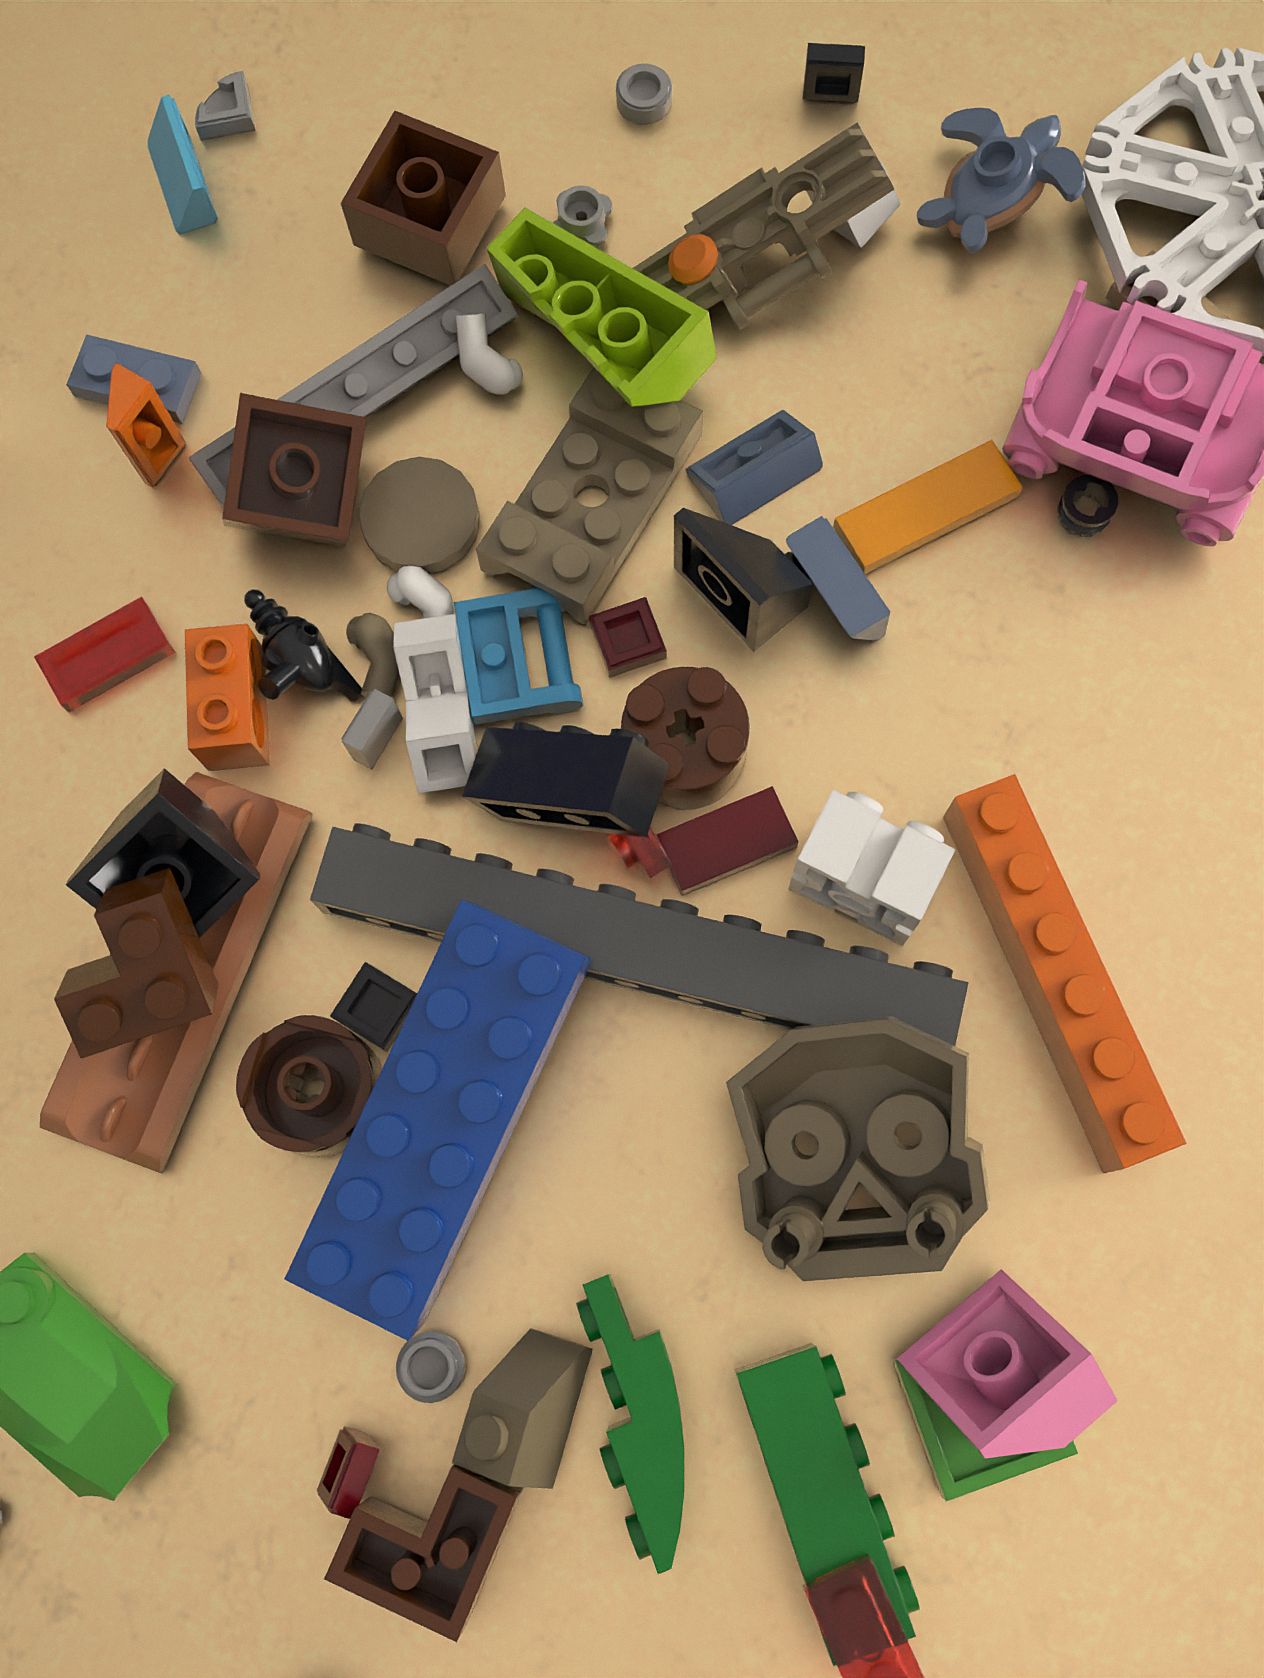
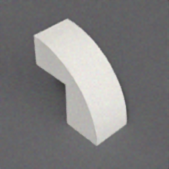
[393,614,477,794]

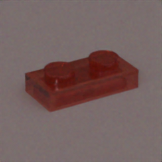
[802,1554,924,1678]

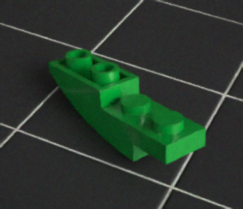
[576,1274,684,1574]

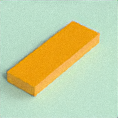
[833,440,1023,574]

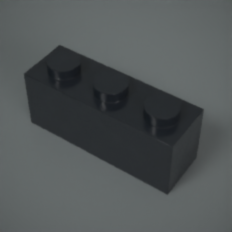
[462,722,670,838]

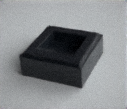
[803,43,865,102]
[330,962,417,1052]

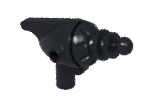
[244,589,362,702]

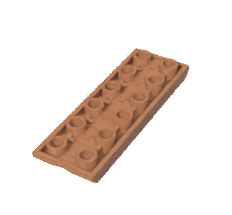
[40,772,313,1173]

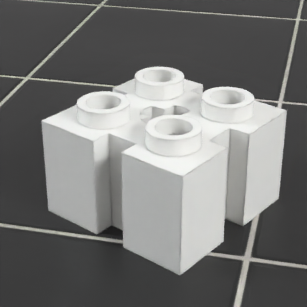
[788,790,956,946]

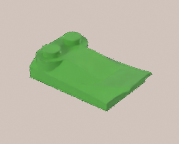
[0,1253,178,1501]

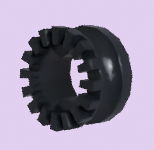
[1057,475,1118,537]

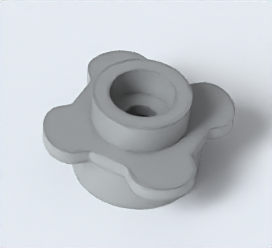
[553,186,612,246]

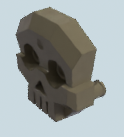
[726,1016,990,1281]

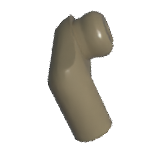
[346,613,399,698]

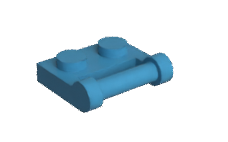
[454,588,584,725]

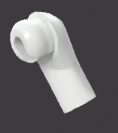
[455,313,523,395]
[387,566,453,619]

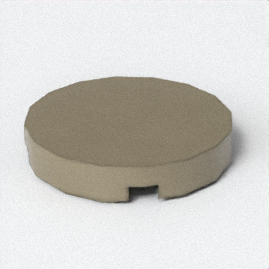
[358,457,479,574]

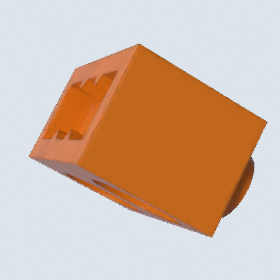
[185,623,270,771]

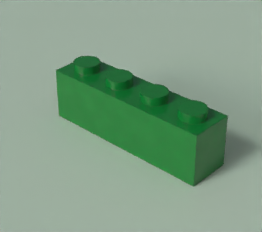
[734,1343,920,1666]

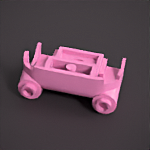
[1002,280,1264,546]

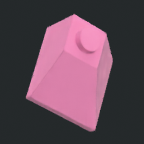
[897,1269,1118,1459]

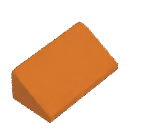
[106,363,185,487]

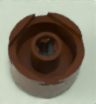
[621,667,750,810]
[236,1015,382,1157]

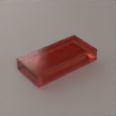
[34,596,175,713]

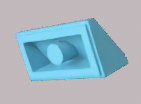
[148,95,218,234]

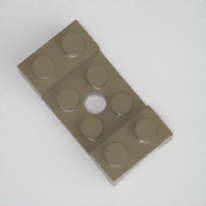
[476,367,703,625]

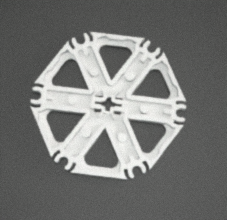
[1081,47,1264,356]

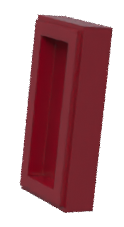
[657,786,799,896]

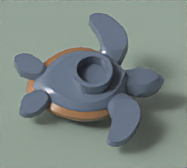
[917,108,1086,253]

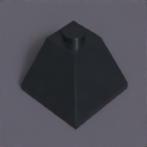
[674,507,813,652]
[66,768,260,938]

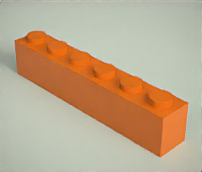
[943,774,1187,1174]

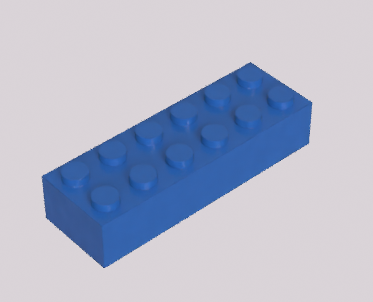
[284,900,593,1341]

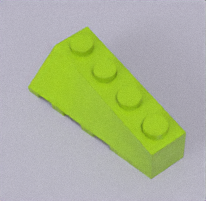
[486,207,717,407]

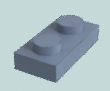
[66,334,202,424]

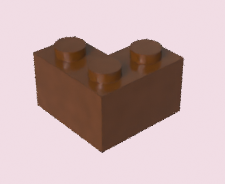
[54,868,218,1059]
[324,1464,524,1642]

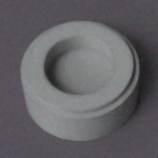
[616,64,672,125]

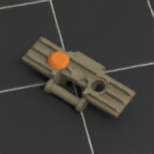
[633,122,894,330]

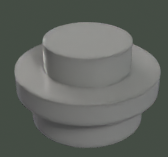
[396,1331,465,1403]

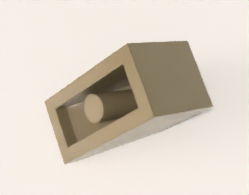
[452,1328,593,1489]

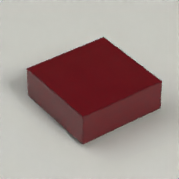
[589,597,667,678]
[317,1426,380,1519]

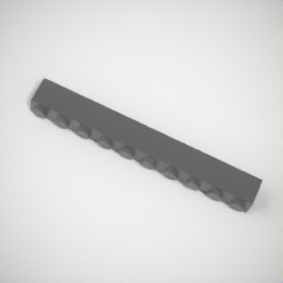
[310,823,969,1046]

